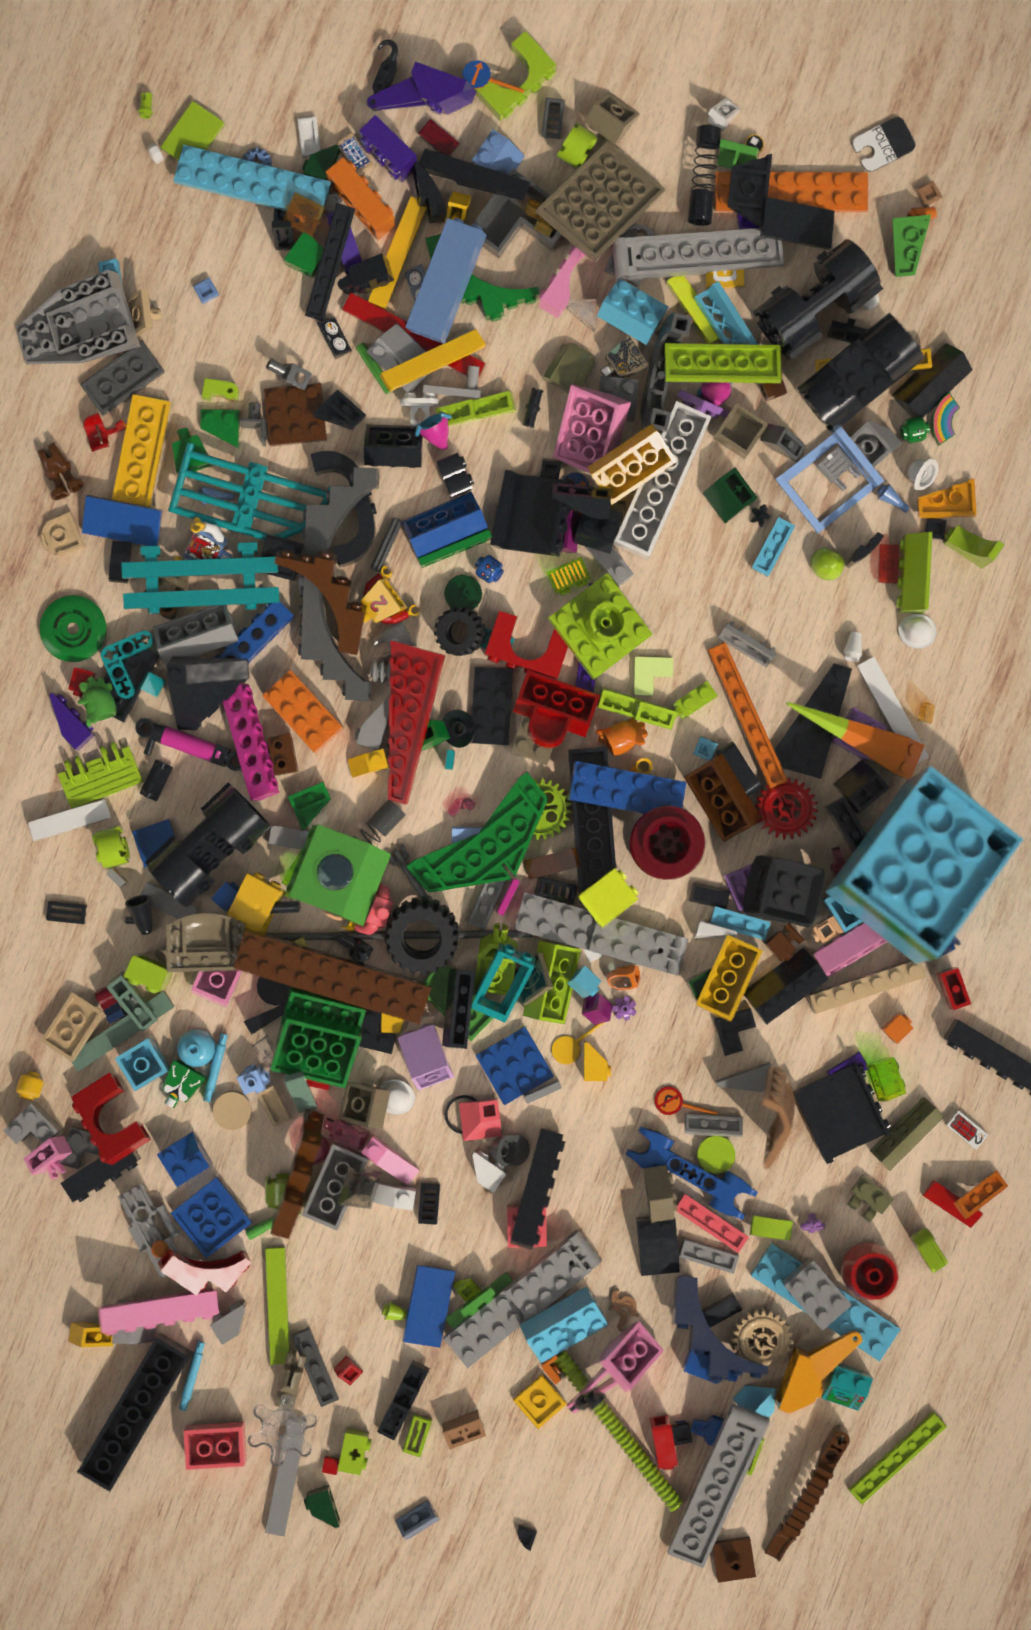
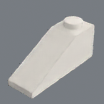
[357,1179,417,1211]

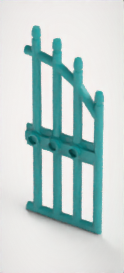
[168,443,330,540]

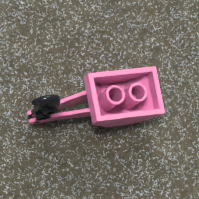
[566,1321,664,1414]

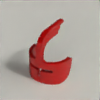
[83,413,126,452]

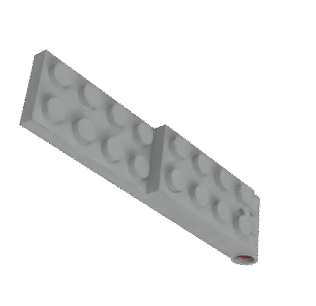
[612,228,784,280]
[514,892,688,976]
[443,1230,602,1368]
[667,1403,770,1568]

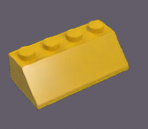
[696,934,763,1022]

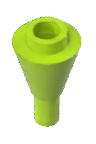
[382,1301,407,1320]

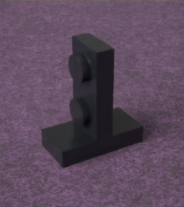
[272,208,295,250]

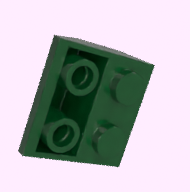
[702,467,758,524]

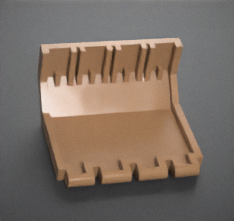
[762,1066,796,1169]

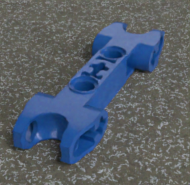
[625,1126,758,1220]

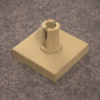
[126,289,162,337]

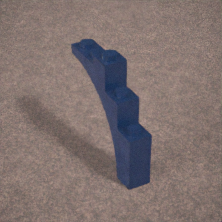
[671,1276,768,1382]

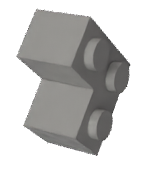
[3,1101,62,1144]

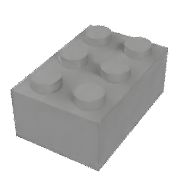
[782,1257,852,1331]

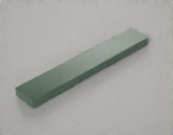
[72,991,175,1072]

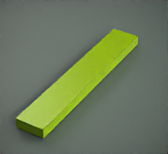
[265,1247,290,1365]
[848,1411,947,1505]

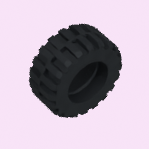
[385,897,459,974]

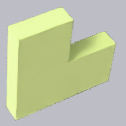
[634,657,673,696]

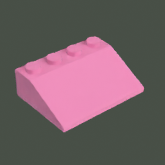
[553,385,631,474]

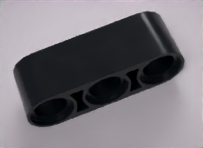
[716,741,762,796]

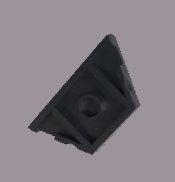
[727,154,772,228]

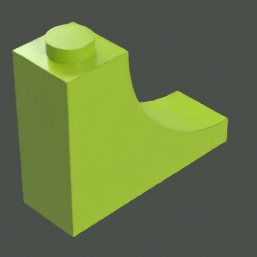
[944,525,1005,569]

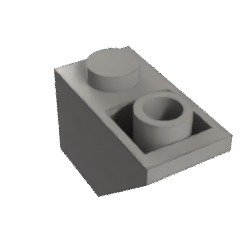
[210,1301,247,1345]

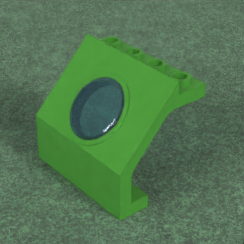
[284,824,391,926]

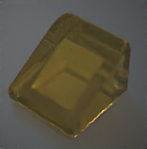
[918,702,935,724]

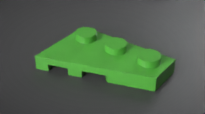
[892,214,932,277]

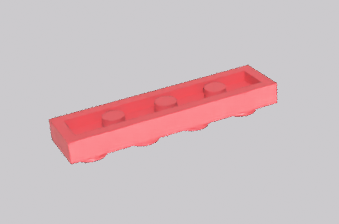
[677,1193,749,1253]

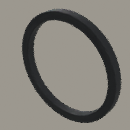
[445,1095,476,1134]

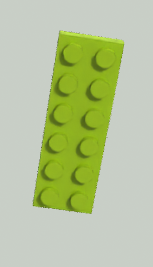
[664,343,782,383]

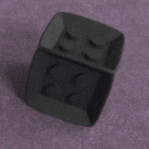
[743,855,825,927]

